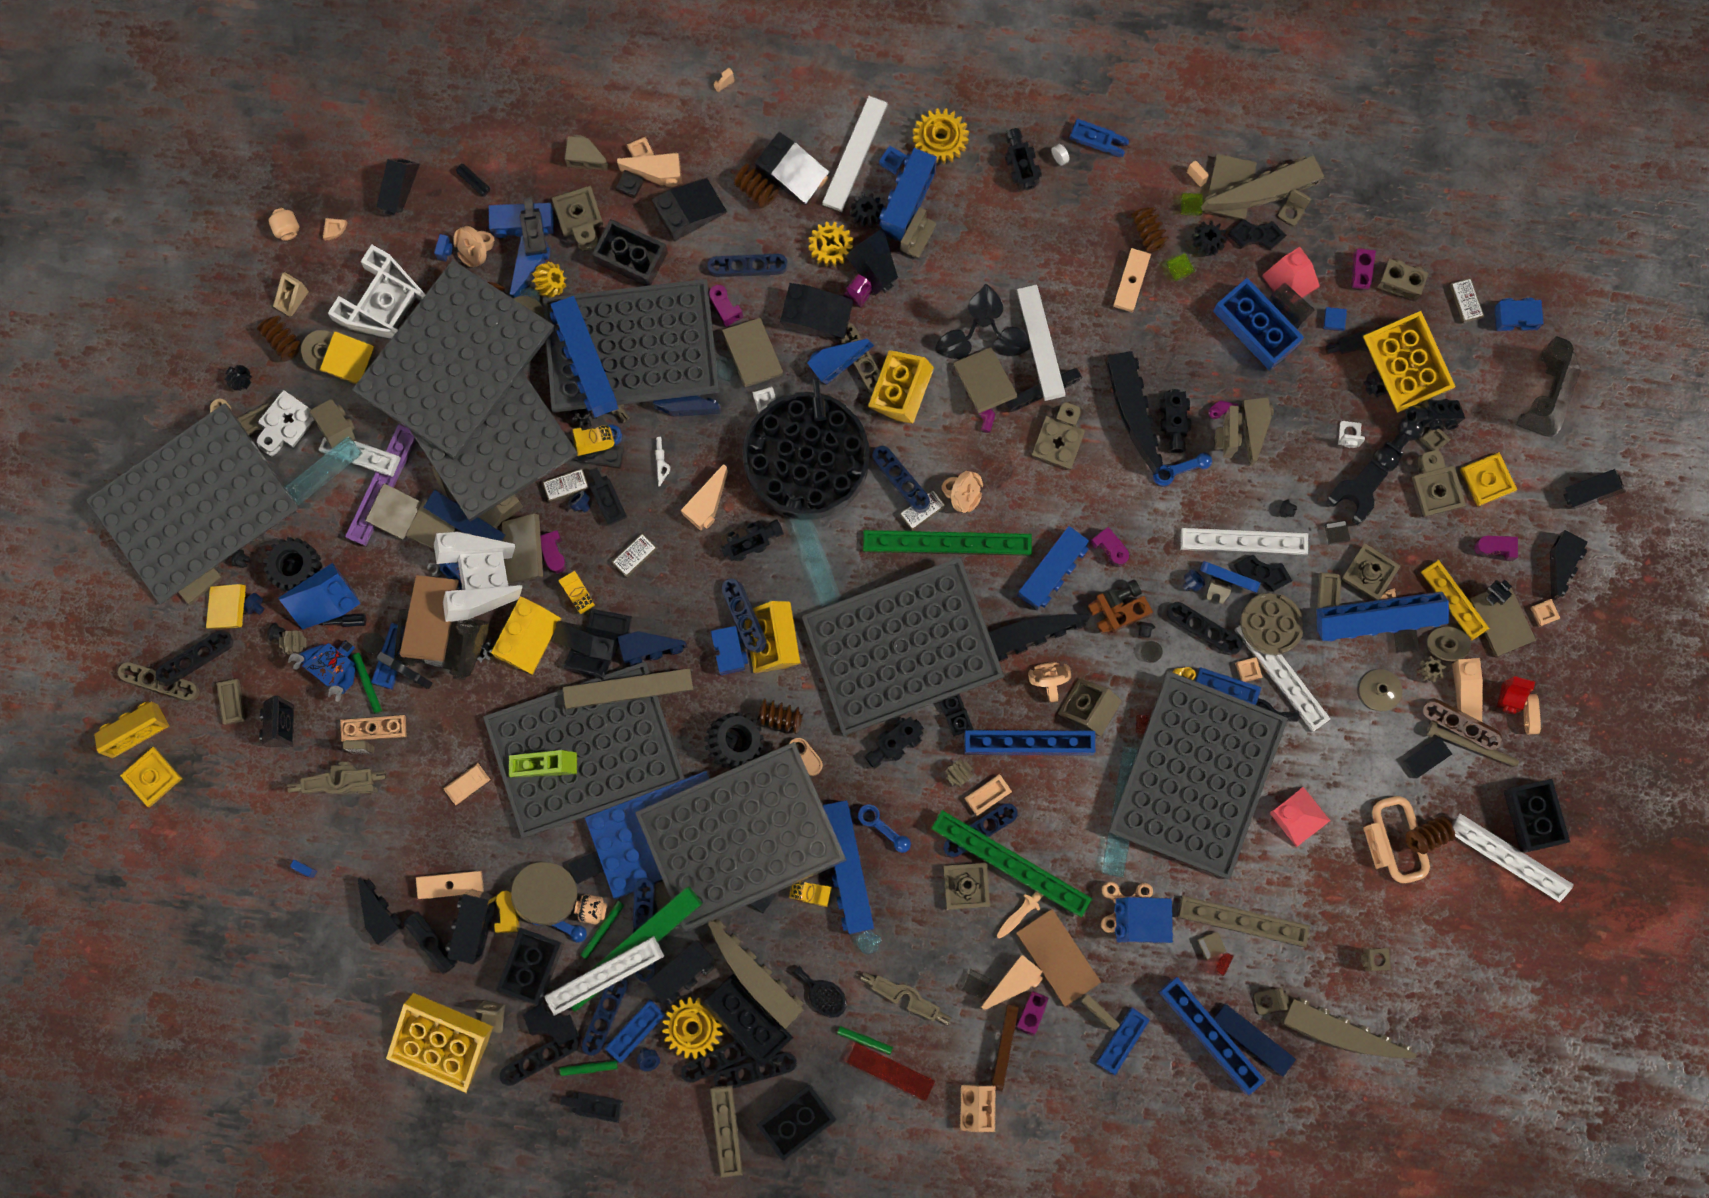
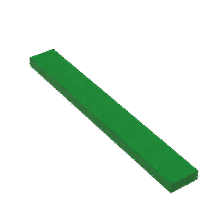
[863,530,1032,556]
[931,810,1092,918]
[571,886,703,1012]

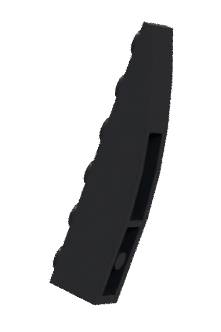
[1106,351,1163,475]
[989,614,1089,662]

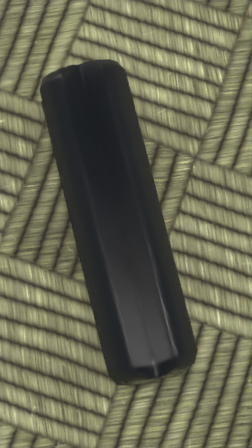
[456,164,490,196]

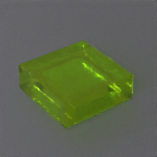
[1181,193,1203,216]
[1166,253,1195,281]

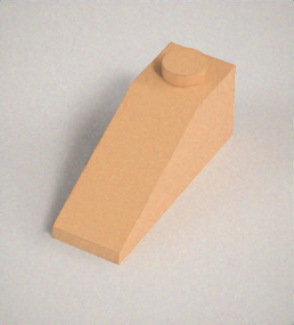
[617,153,682,187]
[681,464,728,531]
[1452,658,1483,726]
[981,955,1043,1010]

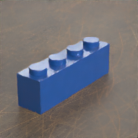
[1017,526,1089,611]

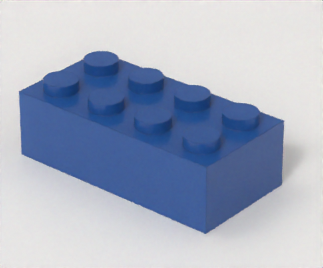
[879,148,937,242]
[1213,278,1304,371]

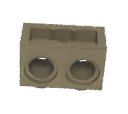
[1377,259,1429,301]

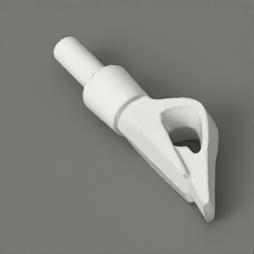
[655,437,670,487]

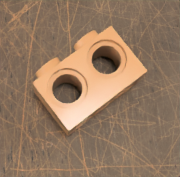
[960,1085,995,1132]

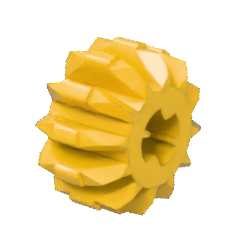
[531,262,567,298]

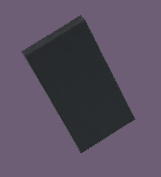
[702,974,793,1067]

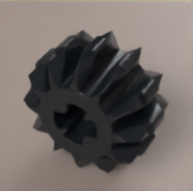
[850,192,884,228]
[1191,220,1227,257]

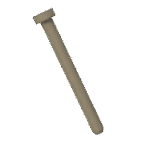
[1426,721,1519,767]

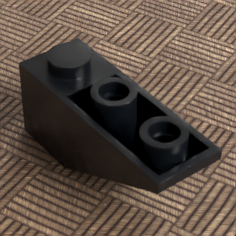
[1550,530,1588,600]
[358,877,403,946]

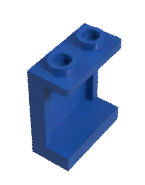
[1115,897,1173,943]

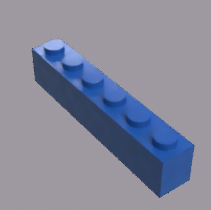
[549,296,618,417]
[1316,592,1449,641]
[964,730,1096,756]
[823,800,874,935]
[1158,977,1266,1095]

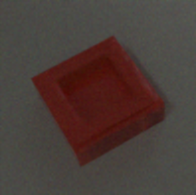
[1214,953,1234,976]

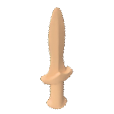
[997,891,1043,938]

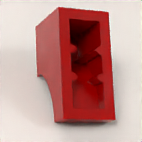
[1497,676,1535,714]

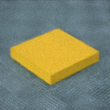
[320,331,374,384]
[1460,452,1517,507]
[206,584,246,629]
[120,747,182,808]

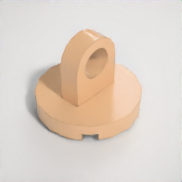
[453,226,494,267]
[942,471,983,513]
[1028,662,1071,703]

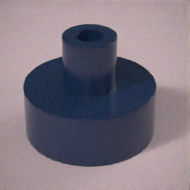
[568,490,590,513]
[1183,569,1205,591]
[244,593,265,615]
[637,1048,660,1072]

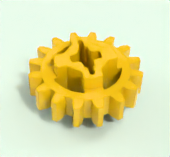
[809,221,853,267]

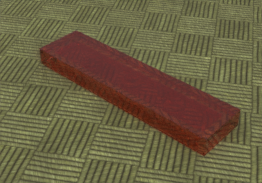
[847,1042,935,1101]

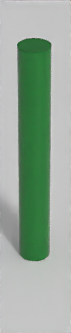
[352,653,382,714]
[580,901,625,959]

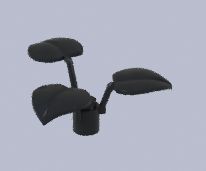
[935,284,1031,359]

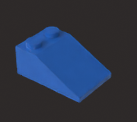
[279,563,361,630]

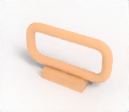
[1363,796,1430,883]

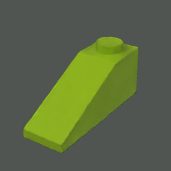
[509,750,577,777]

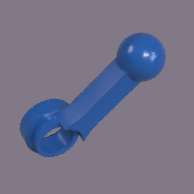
[1153,452,1212,487]
[858,804,911,853]
[531,921,587,943]

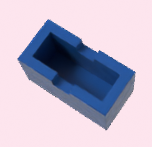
[1494,297,1544,331]
[711,626,748,675]

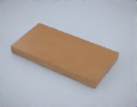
[400,575,459,661]
[1016,909,1101,1007]

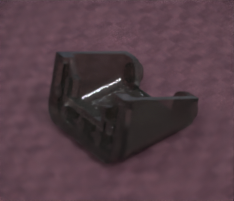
[1516,336,1581,437]
[394,608,490,680]

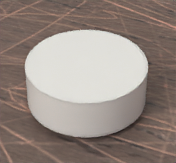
[1051,144,1069,166]

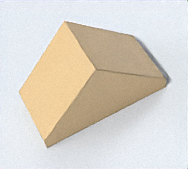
[273,272,309,317]

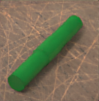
[837,1026,893,1055]
[560,1060,618,1076]

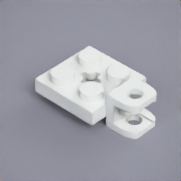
[257,390,314,457]

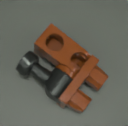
[1087,579,1153,634]

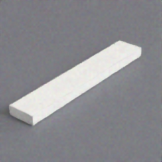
[823,96,888,212]
[1017,285,1065,401]
[1180,528,1308,556]
[1234,625,1331,732]
[1451,813,1573,902]
[544,937,664,1016]

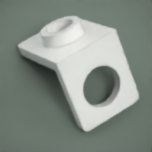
[1338,421,1365,448]

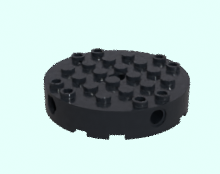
[743,392,869,520]

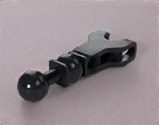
[1326,416,1425,526]

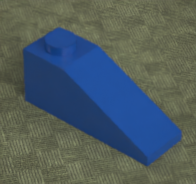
[510,236,551,299]
[807,339,874,385]

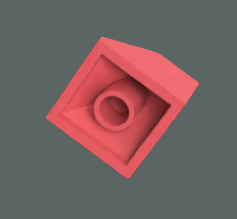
[1262,247,1320,309]
[1270,787,1330,847]

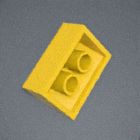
[868,350,934,424]
[491,596,561,675]
[745,601,801,673]
[94,701,170,758]

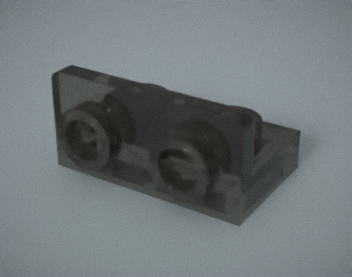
[1268,283,1315,330]

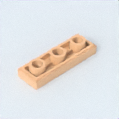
[1113,248,1151,313]
[340,715,407,742]
[416,870,484,899]

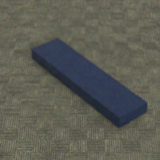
[423,489,506,541]
[1213,1004,1296,1077]

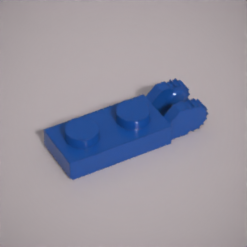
[1069,119,1129,157]

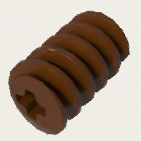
[734,163,779,208]
[1131,207,1169,253]
[257,315,301,362]
[757,698,804,734]
[1406,815,1455,854]

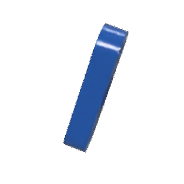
[1199,561,1261,593]

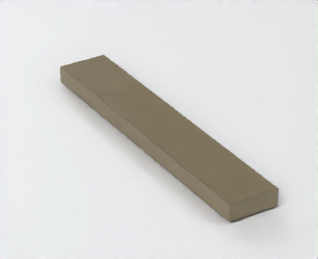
[563,669,693,709]
[1177,896,1310,947]

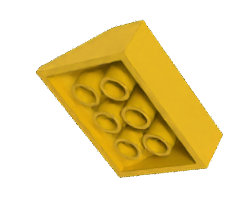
[1363,311,1456,413]
[386,993,493,1093]

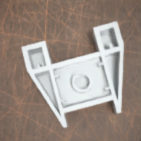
[328,245,425,339]
[434,532,522,622]

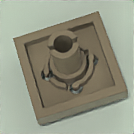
[1341,543,1400,601]
[943,863,990,910]

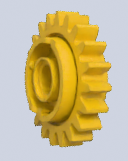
[913,108,969,165]
[662,997,723,1059]

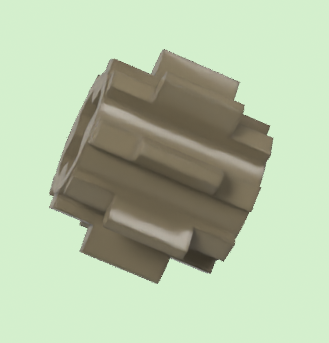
[279,631,306,655]
[1417,656,1446,683]
[945,759,973,788]

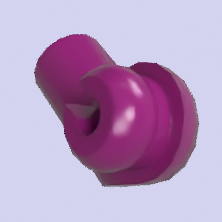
[1208,401,1238,419]
[976,408,995,433]

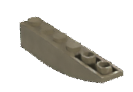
[1201,155,1324,211]
[708,918,804,1029]
[1280,997,1417,1058]

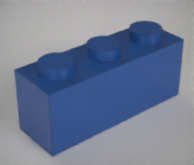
[489,203,554,238]

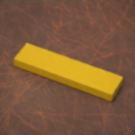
[1421,560,1490,641]

